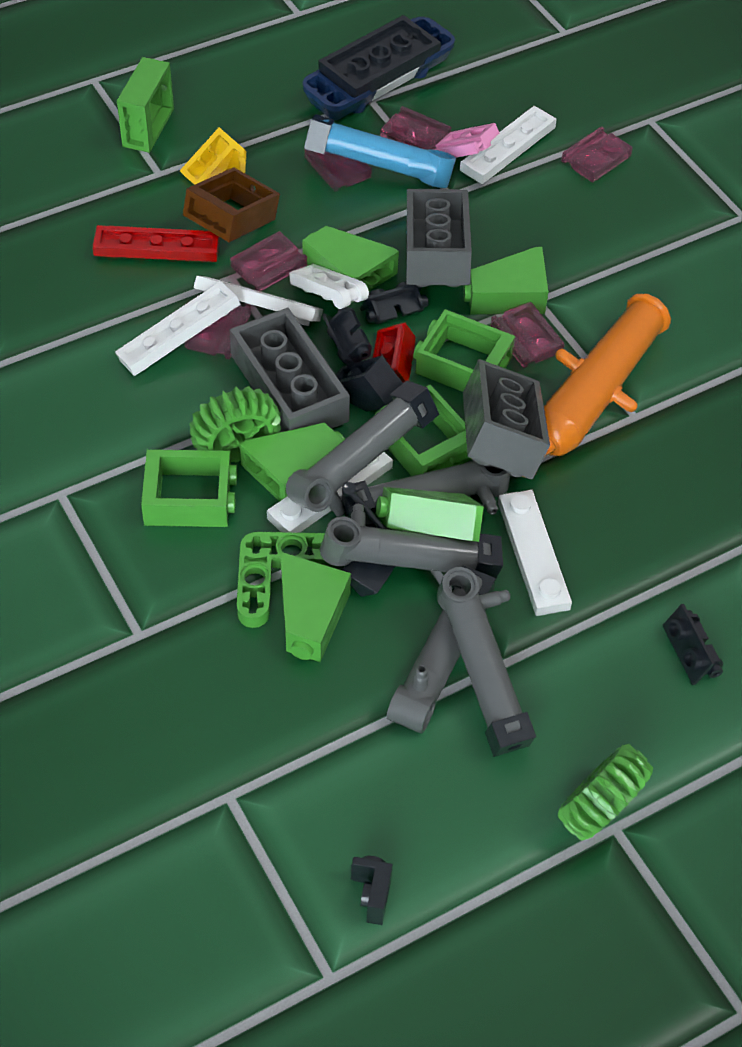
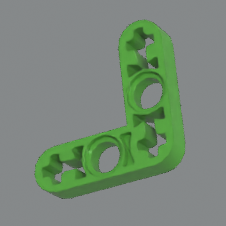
[237,532,336,628]

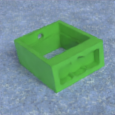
[117,57,174,153]
[413,309,515,392]
[375,385,472,476]
[141,450,237,527]

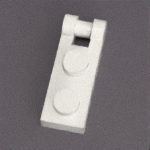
[289,264,369,309]

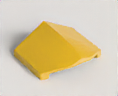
[180,127,247,185]

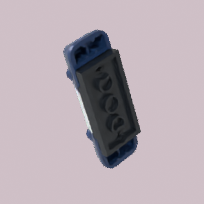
[303,15,455,120]

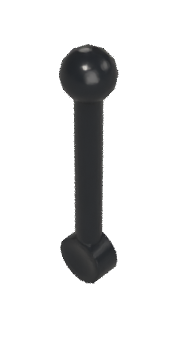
[342,482,393,530]

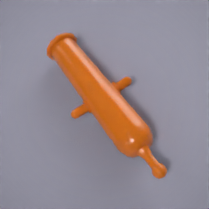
[522,294,671,478]

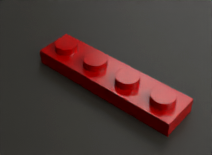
[93,225,220,262]

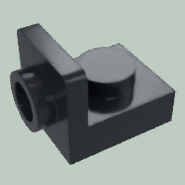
[351,855,393,925]

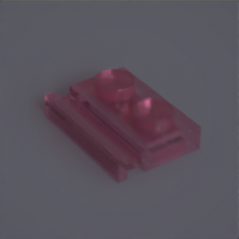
[380,106,451,150]
[561,126,633,183]
[305,149,372,192]
[230,231,307,291]
[491,302,565,368]
[185,304,251,359]

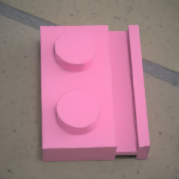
[433,123,500,158]

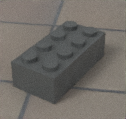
[406,189,472,287]
[230,308,350,432]
[463,359,550,479]

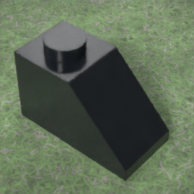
[335,355,403,412]

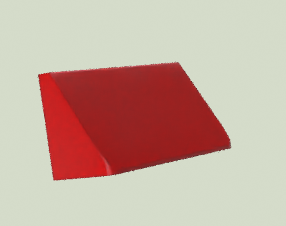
[373,323,416,383]

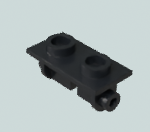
[360,281,428,325]
[322,306,372,365]
[662,604,723,685]

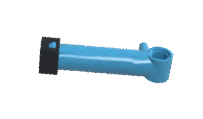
[304,114,456,188]

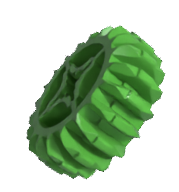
[189,386,281,463]
[558,744,653,840]

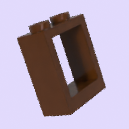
[183,167,280,242]

